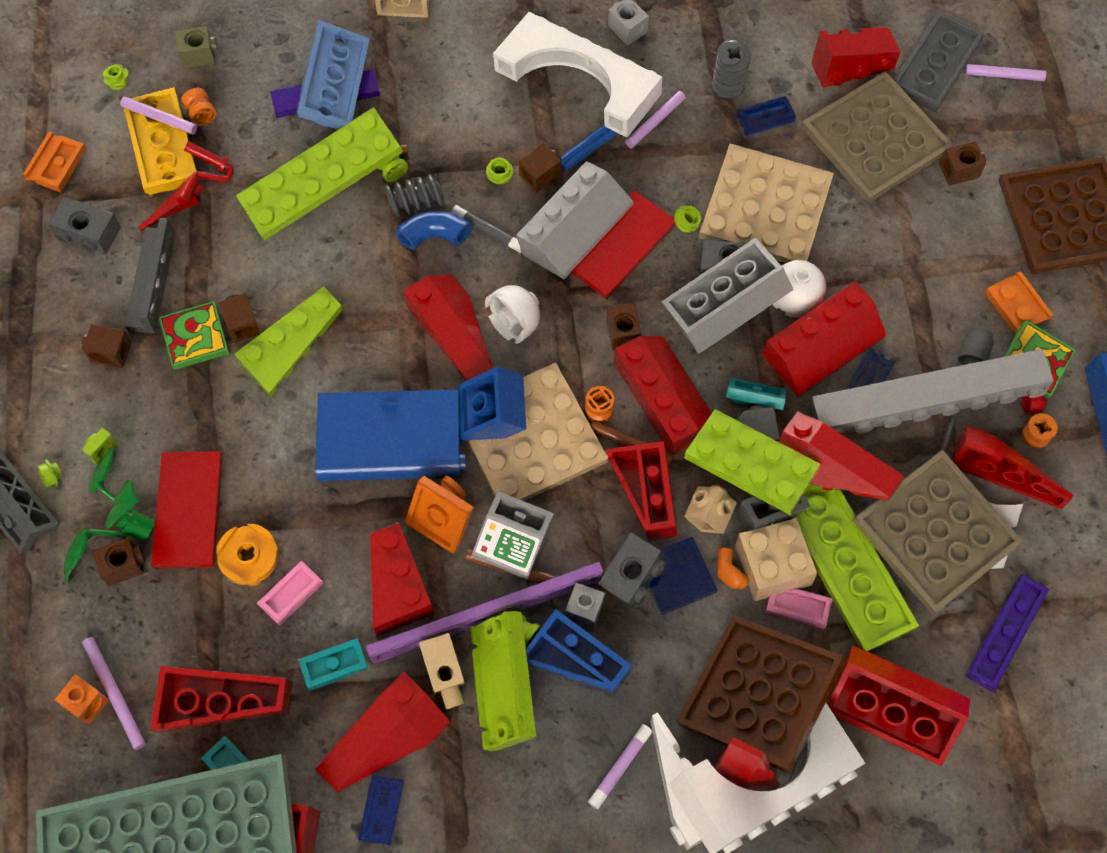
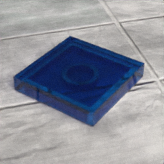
[639,537,718,615]

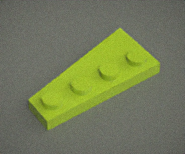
[234,287,343,397]

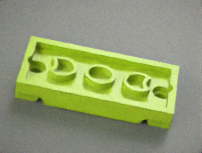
[470,611,536,751]

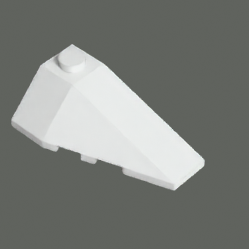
[650,713,702,850]

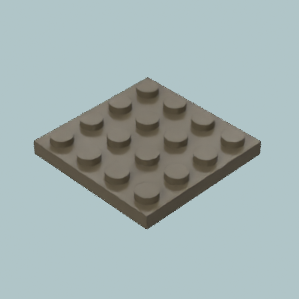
[801,71,954,203]
[852,450,1023,616]

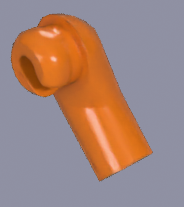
[717,548,748,589]

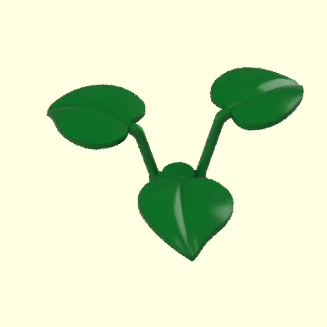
[64,447,154,583]

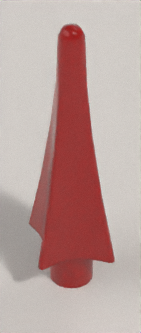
[138,182,204,231]

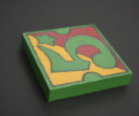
[159,301,230,370]
[1004,320,1075,399]

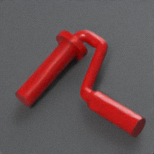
[177,141,234,205]

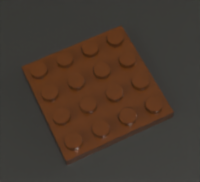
[998,157,1107,274]
[676,615,846,774]

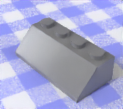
[516,161,634,279]
[662,237,794,354]

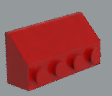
[762,281,886,397]
[614,336,712,454]
[827,645,970,766]

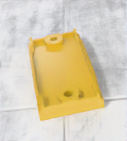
[124,87,199,197]

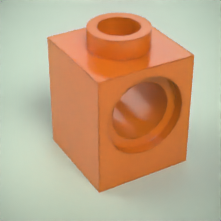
[54,674,110,725]

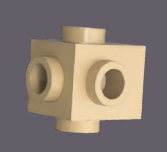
[684,485,737,534]

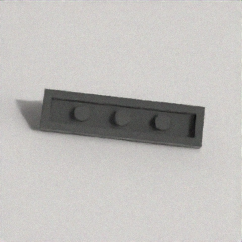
[125,218,175,333]
[0,450,60,554]

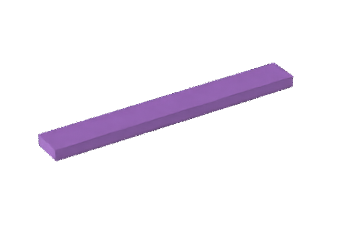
[366,562,603,664]

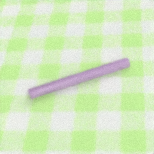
[82,637,146,750]

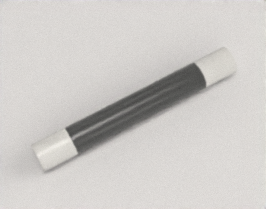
[451,205,522,253]

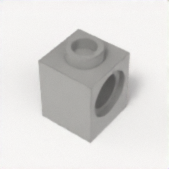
[608,0,649,46]
[565,583,605,630]

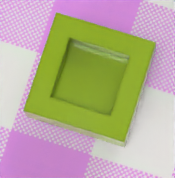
[82,428,119,465]

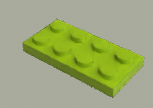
[684,409,820,515]

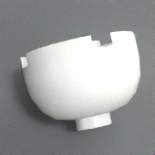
[773,260,826,318]
[485,285,540,344]

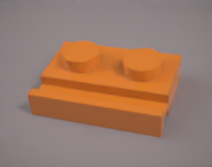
[23,131,87,193]
[984,271,1053,336]

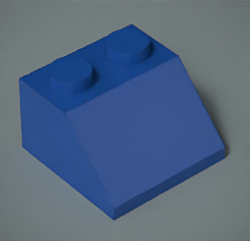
[458,366,526,441]

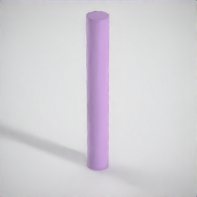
[965,64,1046,81]
[625,91,686,149]
[120,96,197,134]

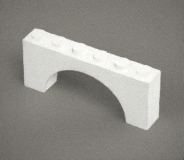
[493,12,662,137]
[668,703,865,853]

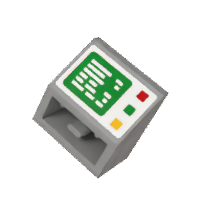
[471,491,554,579]

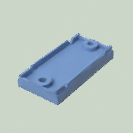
[296,20,370,130]

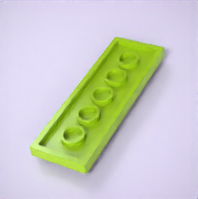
[236,107,403,240]
[793,484,919,652]

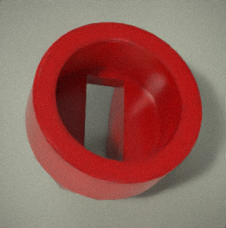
[1022,395,1047,415]

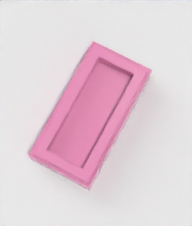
[257,560,324,626]
[765,589,833,629]

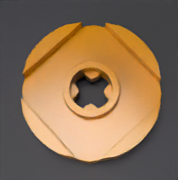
[216,524,279,586]

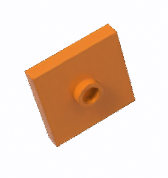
[404,476,474,554]

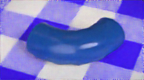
[394,210,472,250]

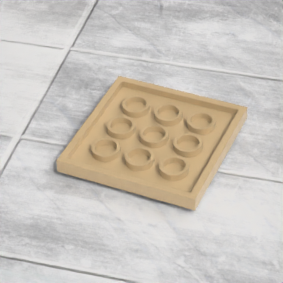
[699,144,834,263]
[467,363,608,501]

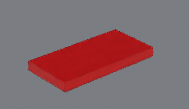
[571,190,676,299]
[151,452,223,568]

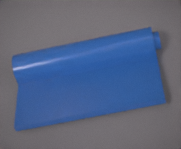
[315,390,466,481]

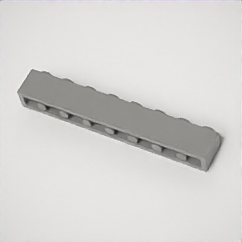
[810,349,1054,435]

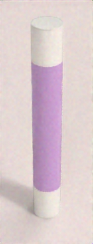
[588,724,653,810]

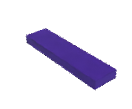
[270,69,380,118]
[965,574,1049,692]

